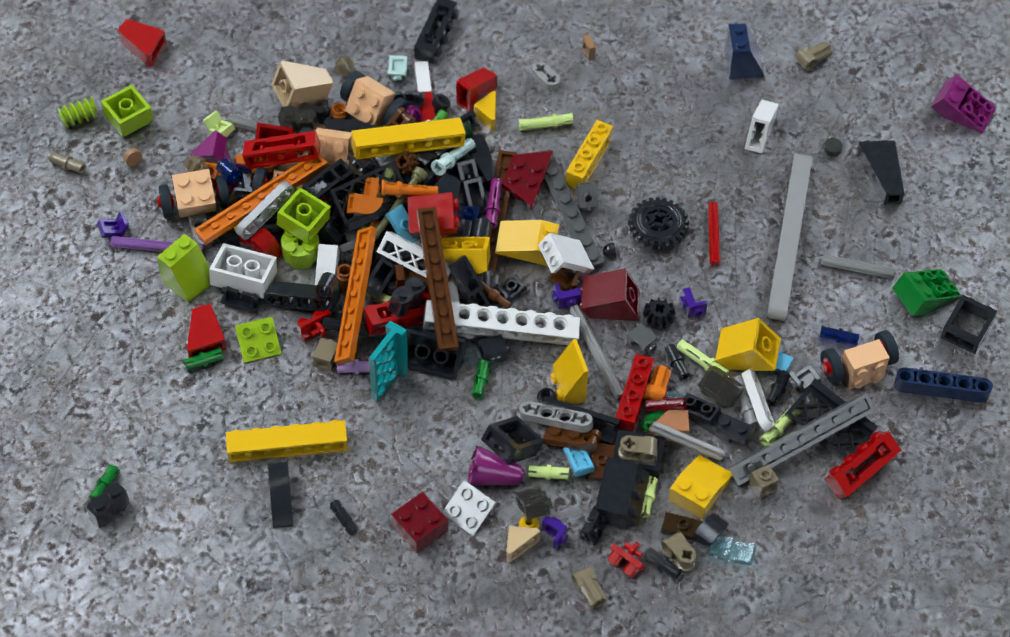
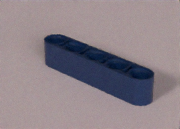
[894,367,993,403]

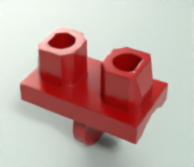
[297,309,331,342]
[607,542,646,578]

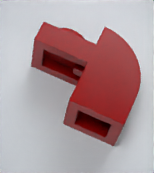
[238,227,282,259]

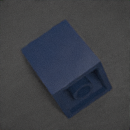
[724,23,764,79]

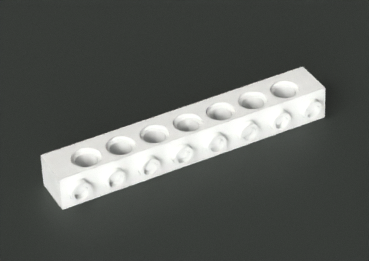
[423,300,580,345]

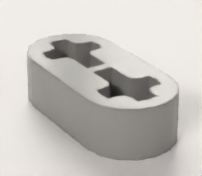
[532,62,560,91]

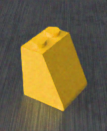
[715,318,781,371]

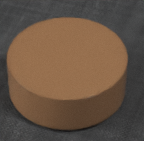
[123,148,143,167]

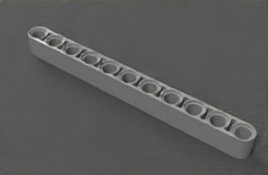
[767,153,813,321]

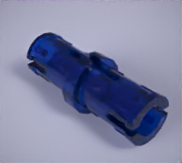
[819,325,860,346]

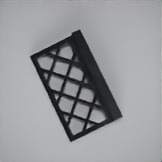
[329,161,413,232]
[785,378,878,460]

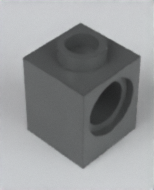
[626,323,657,356]

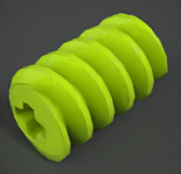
[57,96,97,128]

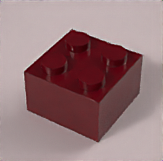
[391,492,448,554]

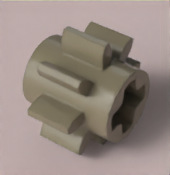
[333,55,356,77]
[183,154,208,173]

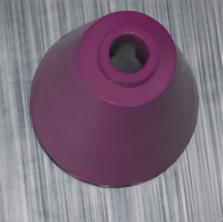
[467,446,524,486]

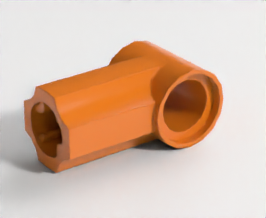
[644,365,671,400]

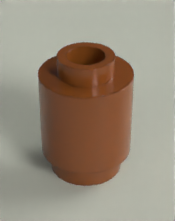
[335,264,351,291]

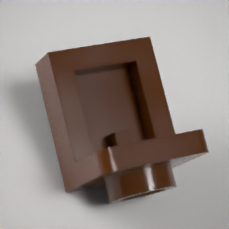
[547,268,581,291]

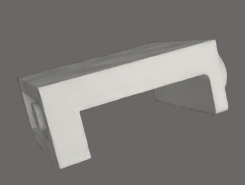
[538,233,594,281]

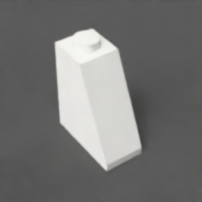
[745,99,779,154]
[315,244,341,285]

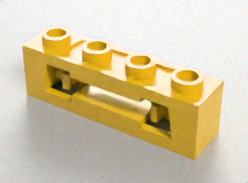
[566,120,613,189]

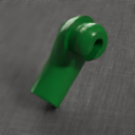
[641,411,664,432]

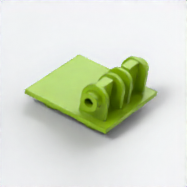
[235,317,282,363]

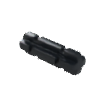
[330,499,358,535]

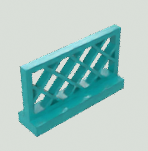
[369,321,408,402]

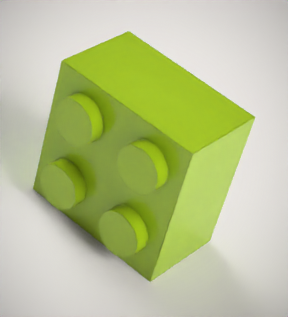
[101,85,153,138]
[277,187,331,244]

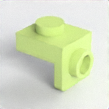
[203,111,235,137]

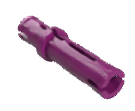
[485,178,502,229]

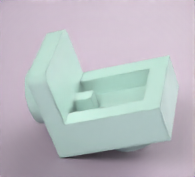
[387,55,407,81]

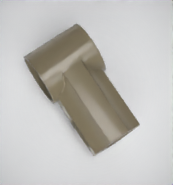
[795,42,832,71]
[571,566,607,609]

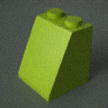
[157,234,210,304]

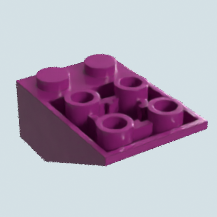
[931,74,996,133]

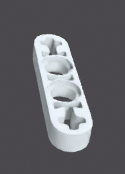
[742,368,775,432]

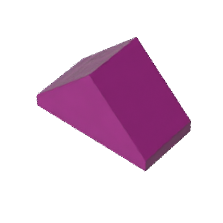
[189,130,227,163]

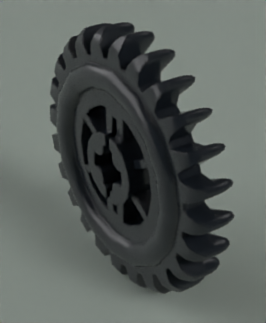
[628,197,689,250]

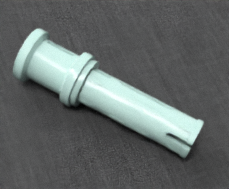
[431,138,475,176]

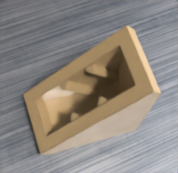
[506,526,540,563]

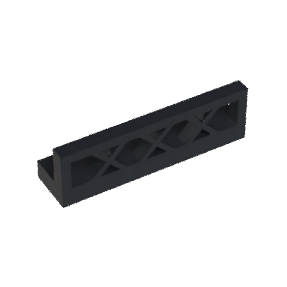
[538,396,620,445]

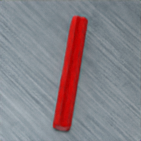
[708,202,720,266]

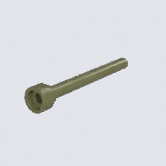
[375,167,428,241]

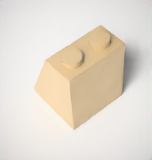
[271,61,333,112]

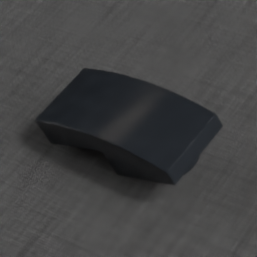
[485,274,527,308]
[692,513,729,547]

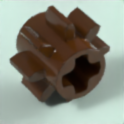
[395,151,419,175]

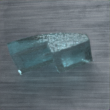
[709,536,756,566]

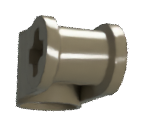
[618,435,657,463]
[661,532,696,573]

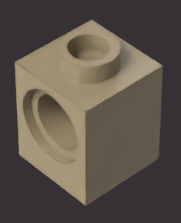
[312,338,337,372]
[749,464,779,499]

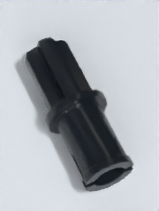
[665,344,690,380]
[766,370,790,407]
[644,548,682,580]

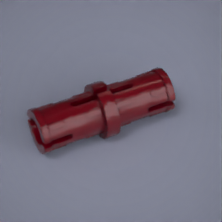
[645,397,687,413]

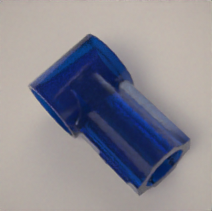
[216,158,252,183]

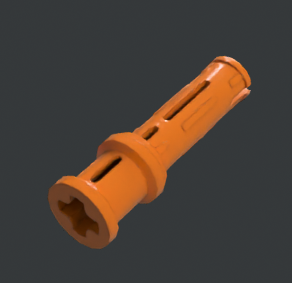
[381,180,438,198]

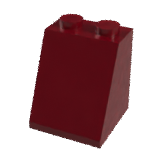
[580,268,640,321]

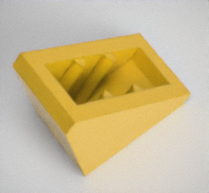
[474,91,496,131]

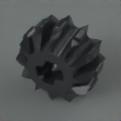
[643,297,676,330]

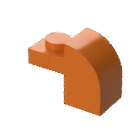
[347,177,383,215]

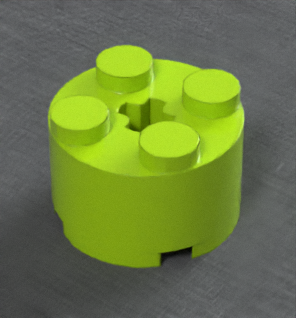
[281,230,319,269]

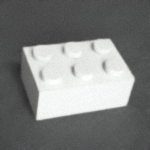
[209,243,277,299]

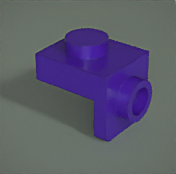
[97,212,129,238]
[551,283,581,309]
[679,287,707,318]
[541,515,568,550]

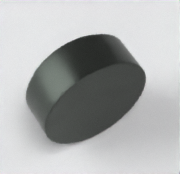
[824,138,843,156]

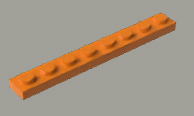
[194,155,328,245]
[334,226,377,365]

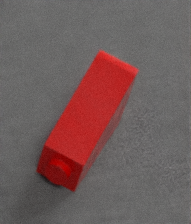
[118,18,166,67]
[456,67,498,111]
[187,303,227,358]

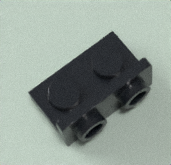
[224,174,253,210]

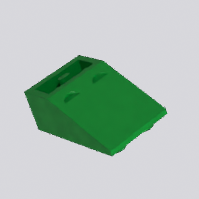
[892,269,962,316]

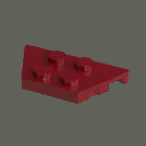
[502,150,553,210]

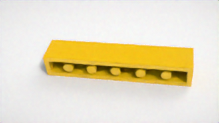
[351,118,466,160]
[226,420,348,463]

